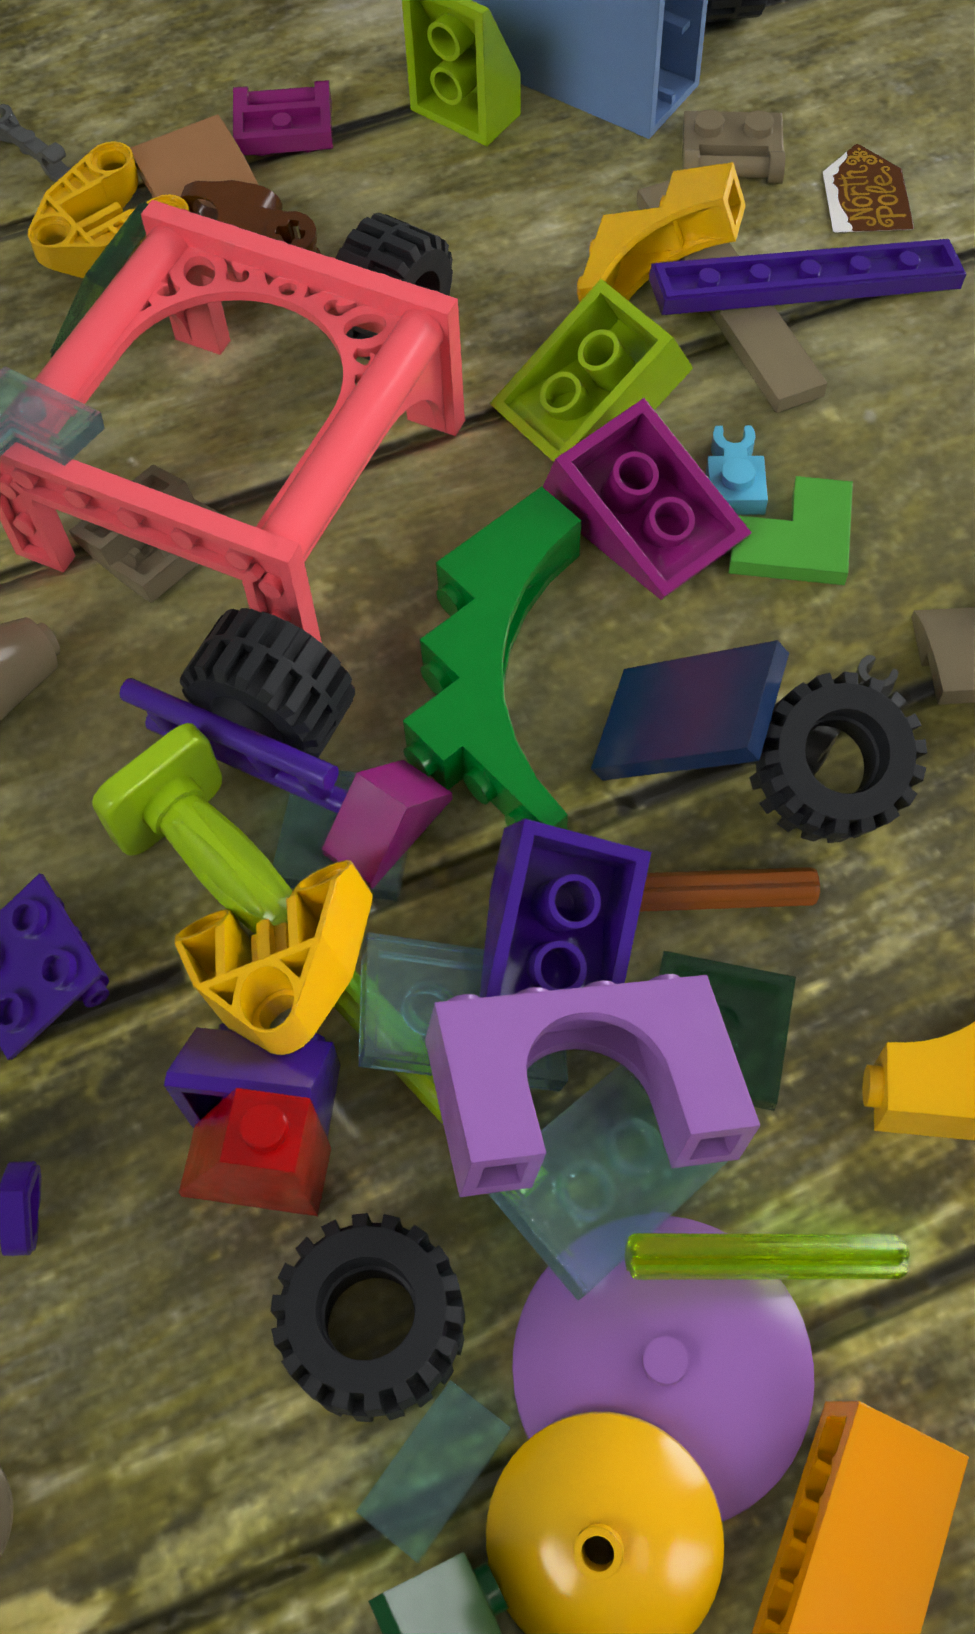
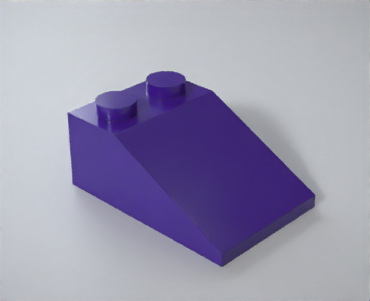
[480,819,651,998]

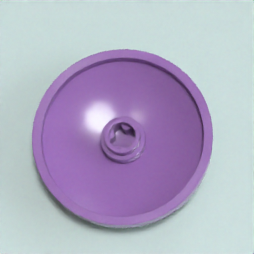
[512,1215,814,1522]

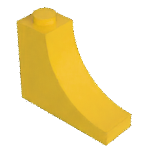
[862,1022,975,1141]

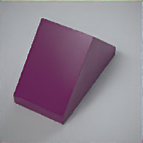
[322,760,453,889]

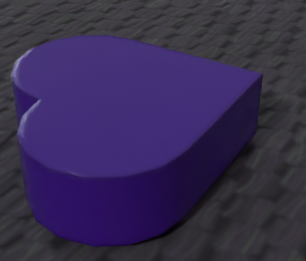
[0,1161,42,1256]

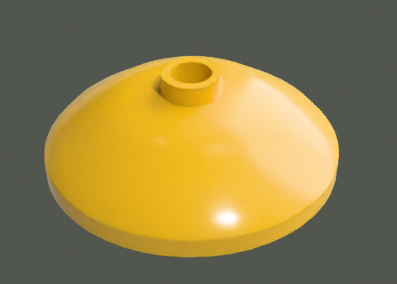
[486,1411,724,1634]

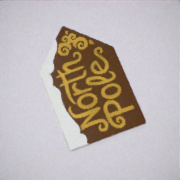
[823,144,914,233]

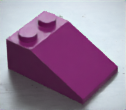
[543,398,752,600]

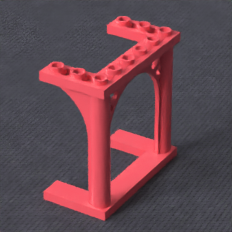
[0,200,465,643]

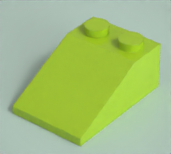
[402,0,521,147]
[489,279,693,463]

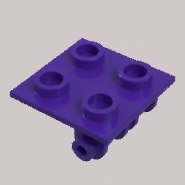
[0,873,109,1060]

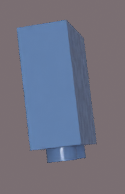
[472,0,708,139]

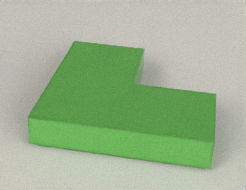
[729,476,853,585]

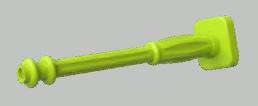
[92,723,548,1205]

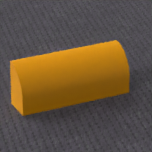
[751,1401,969,1634]

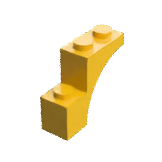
[577,162,746,303]

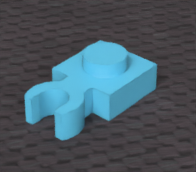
[706,425,768,515]

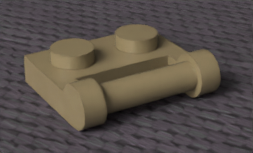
[682,109,785,184]

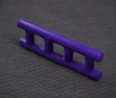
[119,678,348,814]

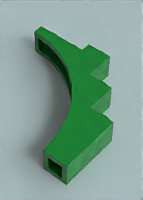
[403,486,581,830]

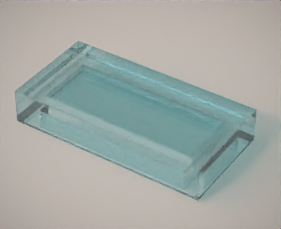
[356,1380,511,1564]

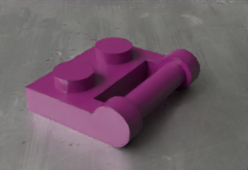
[233,80,333,156]

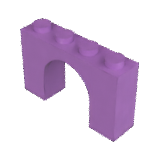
[425,974,760,1197]

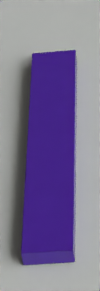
[649,239,967,315]

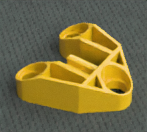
[28,141,190,285]
[175,860,373,1055]

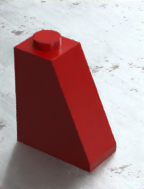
[179,1088,331,1217]

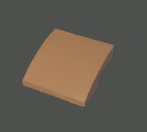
[130,114,258,208]

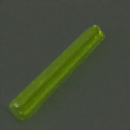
[624,1233,910,1280]

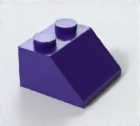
[164,1023,341,1139]

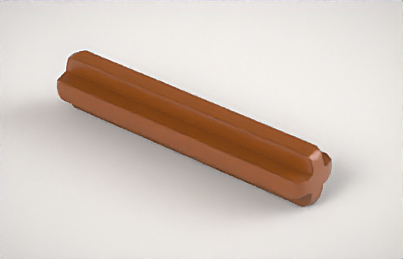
[639,867,820,912]

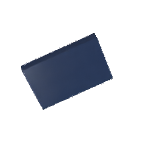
[591,640,789,781]

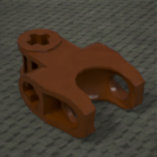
[181,180,321,254]

